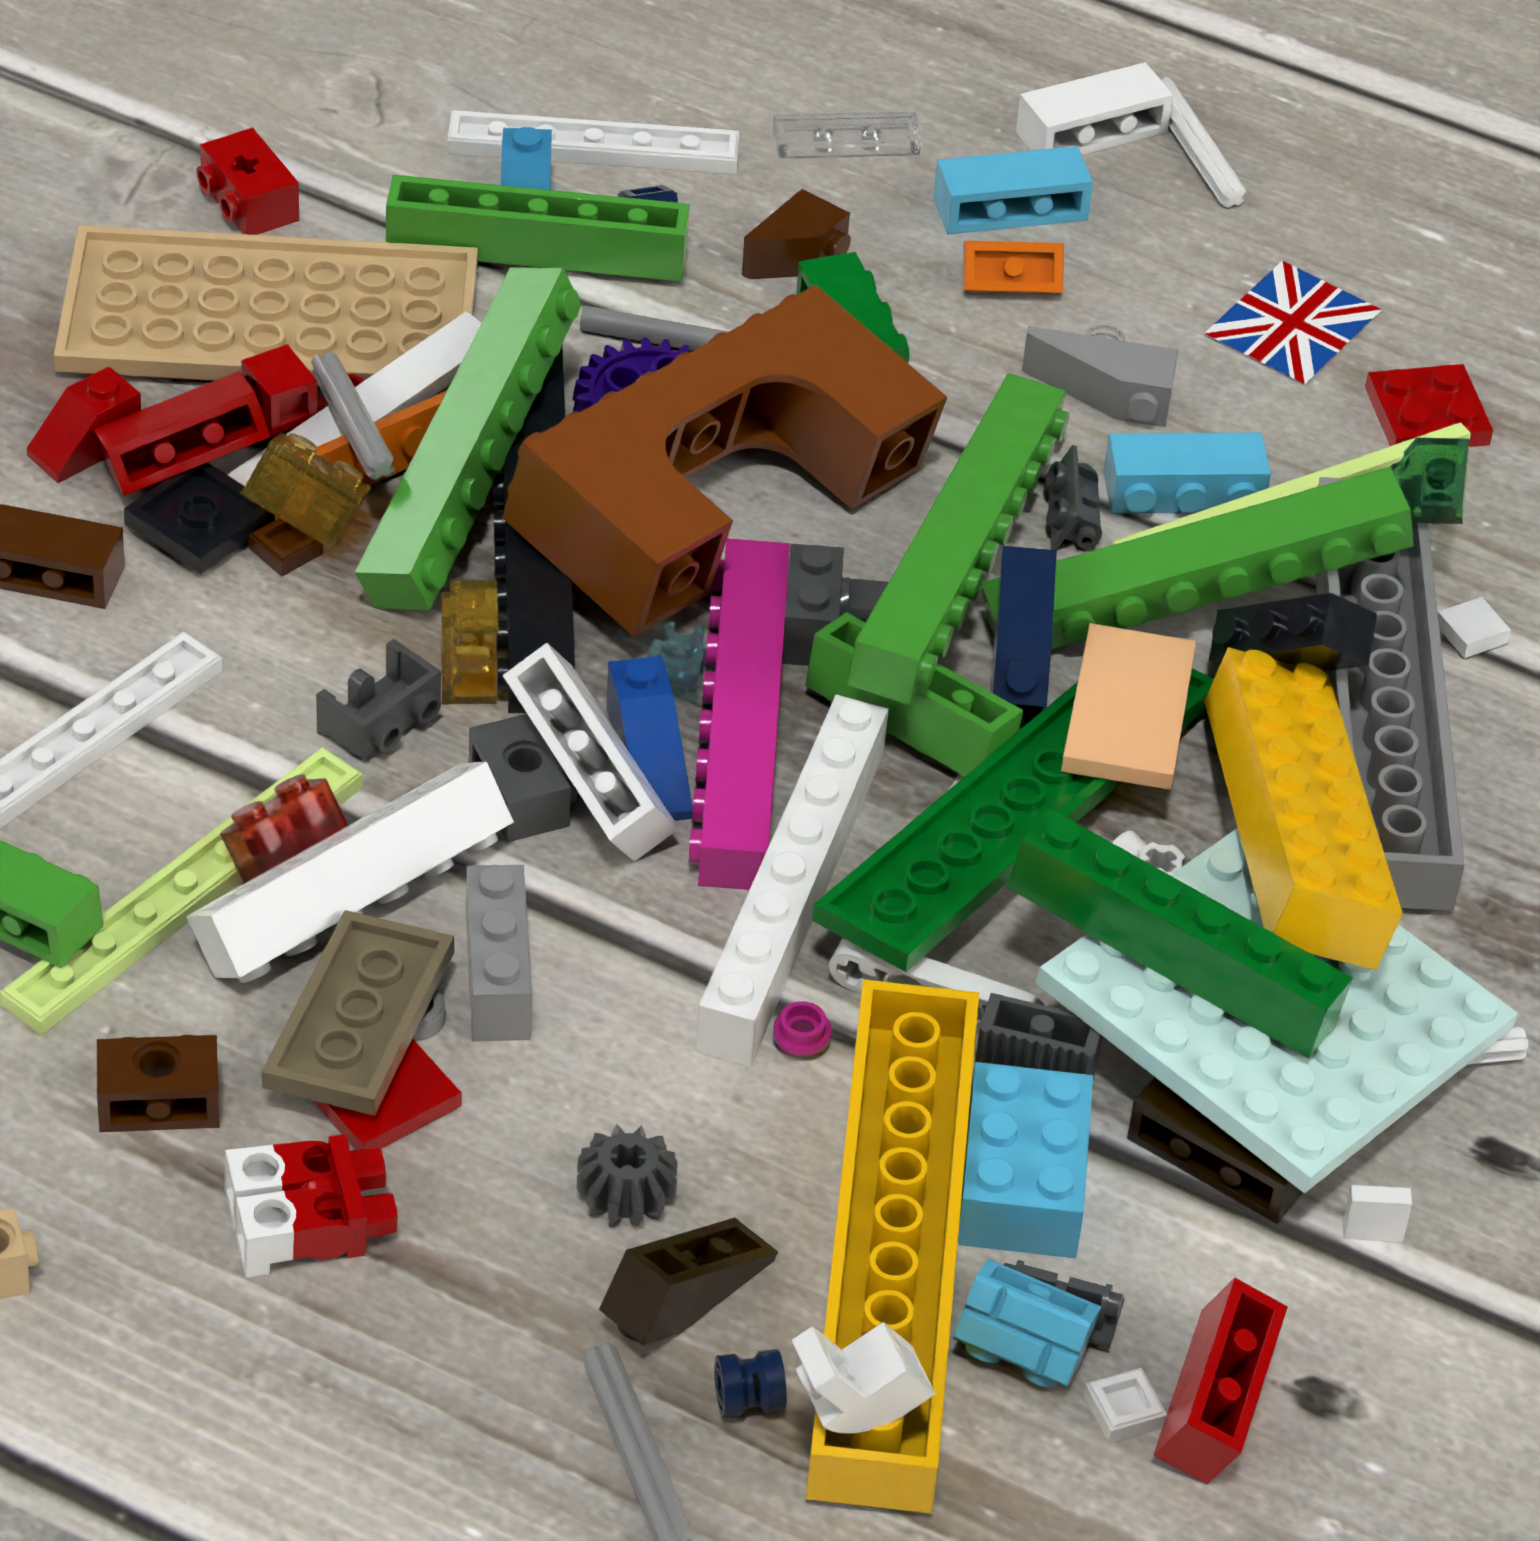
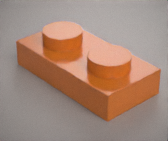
[962,240,1064,294]

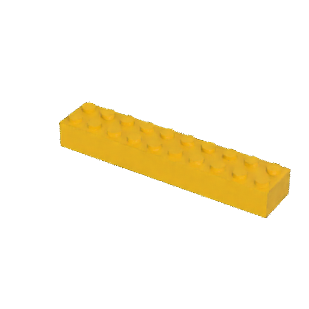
[806,979,979,1514]

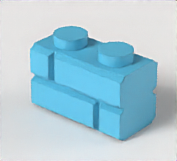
[953,1259,1101,1387]

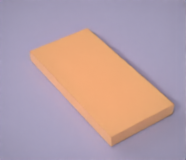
[1061,623,1196,790]

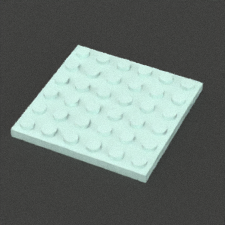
[1035,828,1518,1194]

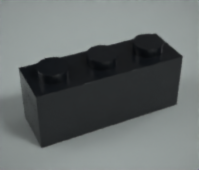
[1209,593,1377,671]

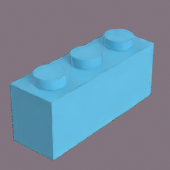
[933,146,1093,234]
[1103,432,1271,514]

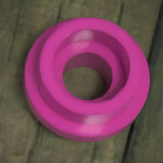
[773,1001,831,1056]

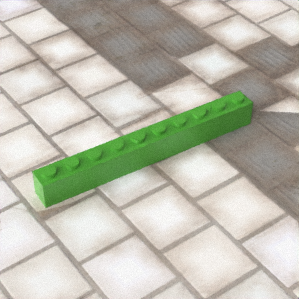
[847,373,1070,705]

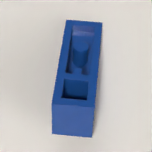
[606,656,693,821]

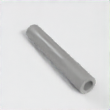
[580,305,728,351]

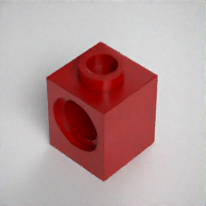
[241,344,318,436]

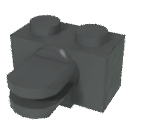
[782,543,889,666]

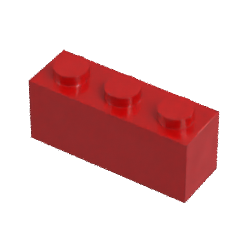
[94,371,271,496]
[1153,1278,1288,1484]

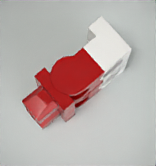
[224,1134,398,1278]

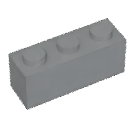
[465,865,532,1041]

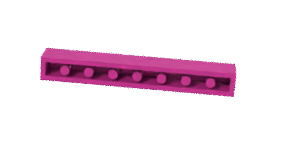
[688,538,790,890]

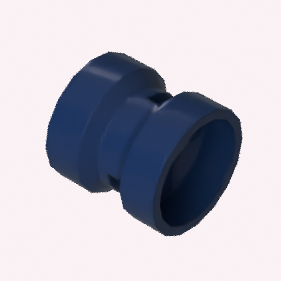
[714,1349,787,1418]

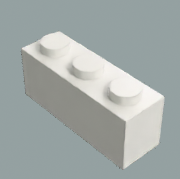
[1016,62,1173,155]

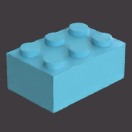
[958,1062,1093,1258]

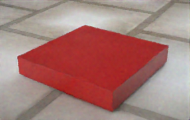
[314,1038,462,1150]

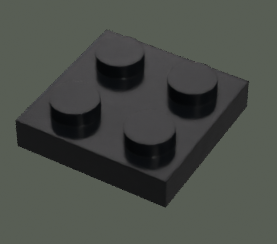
[124,462,275,574]

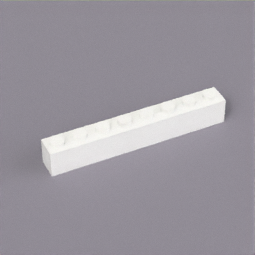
[695,695,889,1067]

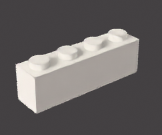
[503,643,679,862]

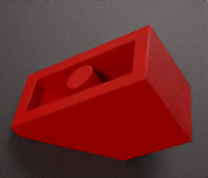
[27,366,141,483]

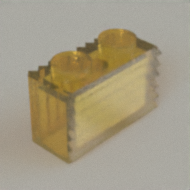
[241,433,371,550]

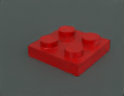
[1365,364,1493,447]

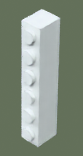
[186,761,514,983]

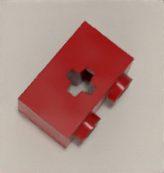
[196,127,299,235]

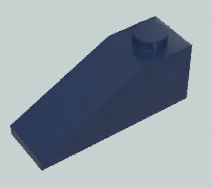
[990,546,1057,712]

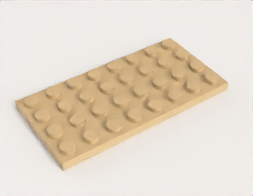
[53,225,478,394]

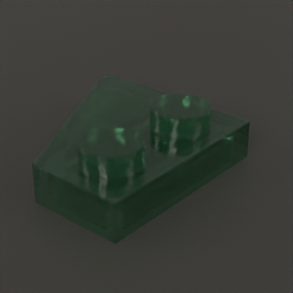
[1391,438,1469,524]

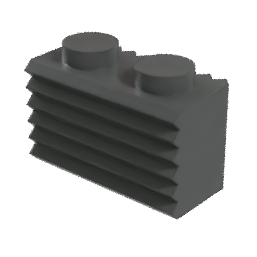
[974,993,1103,1079]

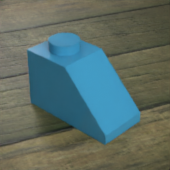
[501,127,552,190]

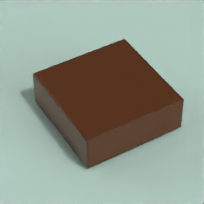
[248,512,323,577]

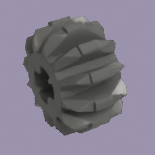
[576,1124,678,1227]

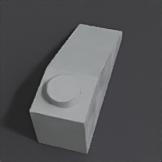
[1022,326,1178,427]

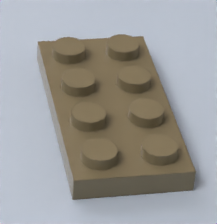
[261,910,455,1116]

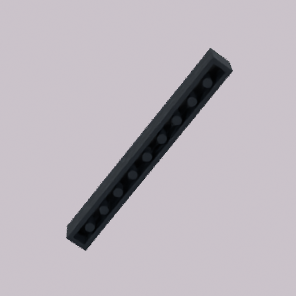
[493,345,575,713]

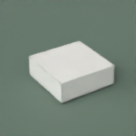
[1438,597,1511,658]
[1342,1185,1412,1242]
[1083,1367,1167,1444]

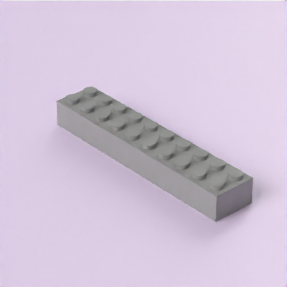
[1315,477,1465,911]

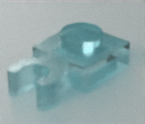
[647,621,706,693]

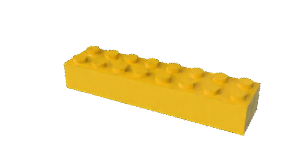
[1204,647,1403,970]

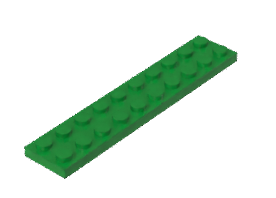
[812,668,1214,972]

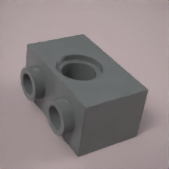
[468,714,577,842]

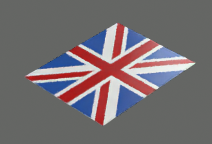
[1204,260,1382,385]

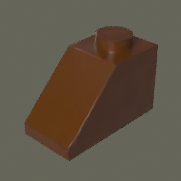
[742,189,851,279]

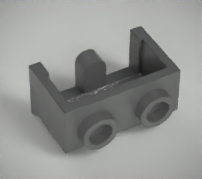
[316,639,441,760]

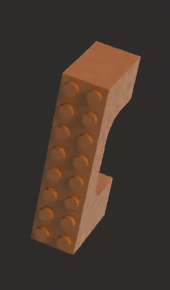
[502,285,947,638]

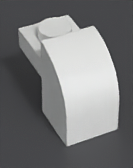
[792,1322,935,1434]

